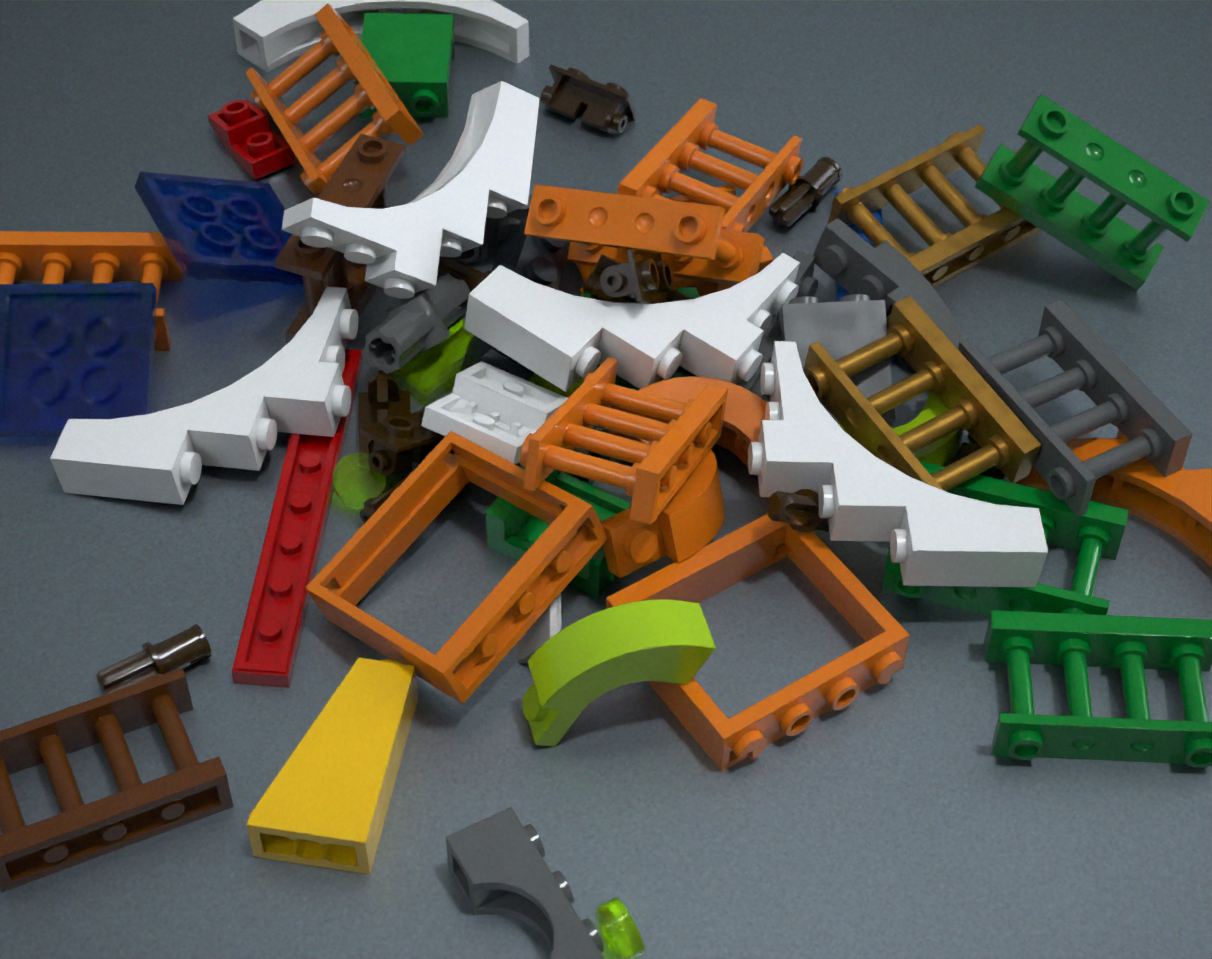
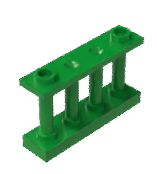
[974,94,1210,290]
[882,461,1129,616]
[983,610,1212,768]

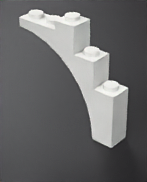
[232,0,529,72]
[282,81,539,299]
[464,253,800,392]
[50,286,358,505]
[748,341,1048,587]

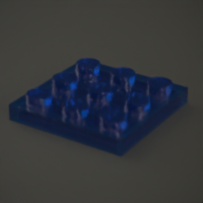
[134,171,303,286]
[0,283,157,437]

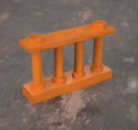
[245,3,424,197]
[617,98,803,232]
[524,184,765,285]
[0,231,185,351]
[520,357,728,525]

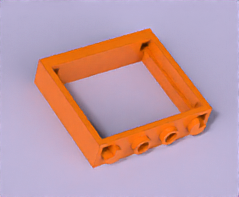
[305,431,608,704]
[606,514,910,772]

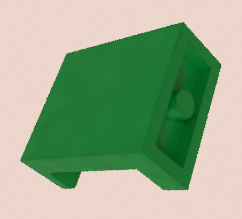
[355,13,455,118]
[486,466,632,598]

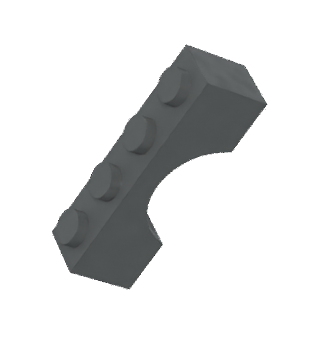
[446,807,604,959]

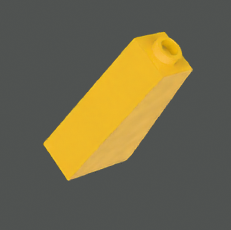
[247,658,418,875]

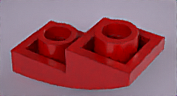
[207,99,296,180]

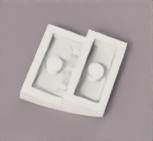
[421,361,568,465]

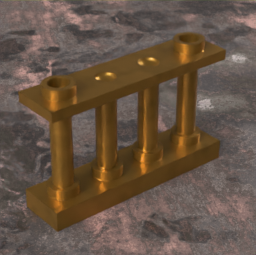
[827,124,1041,288]
[803,296,1041,492]

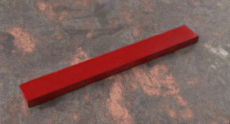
[232,349,363,688]

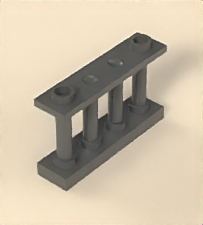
[958,299,1193,517]

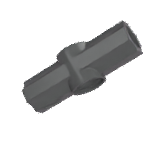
[362,273,470,374]

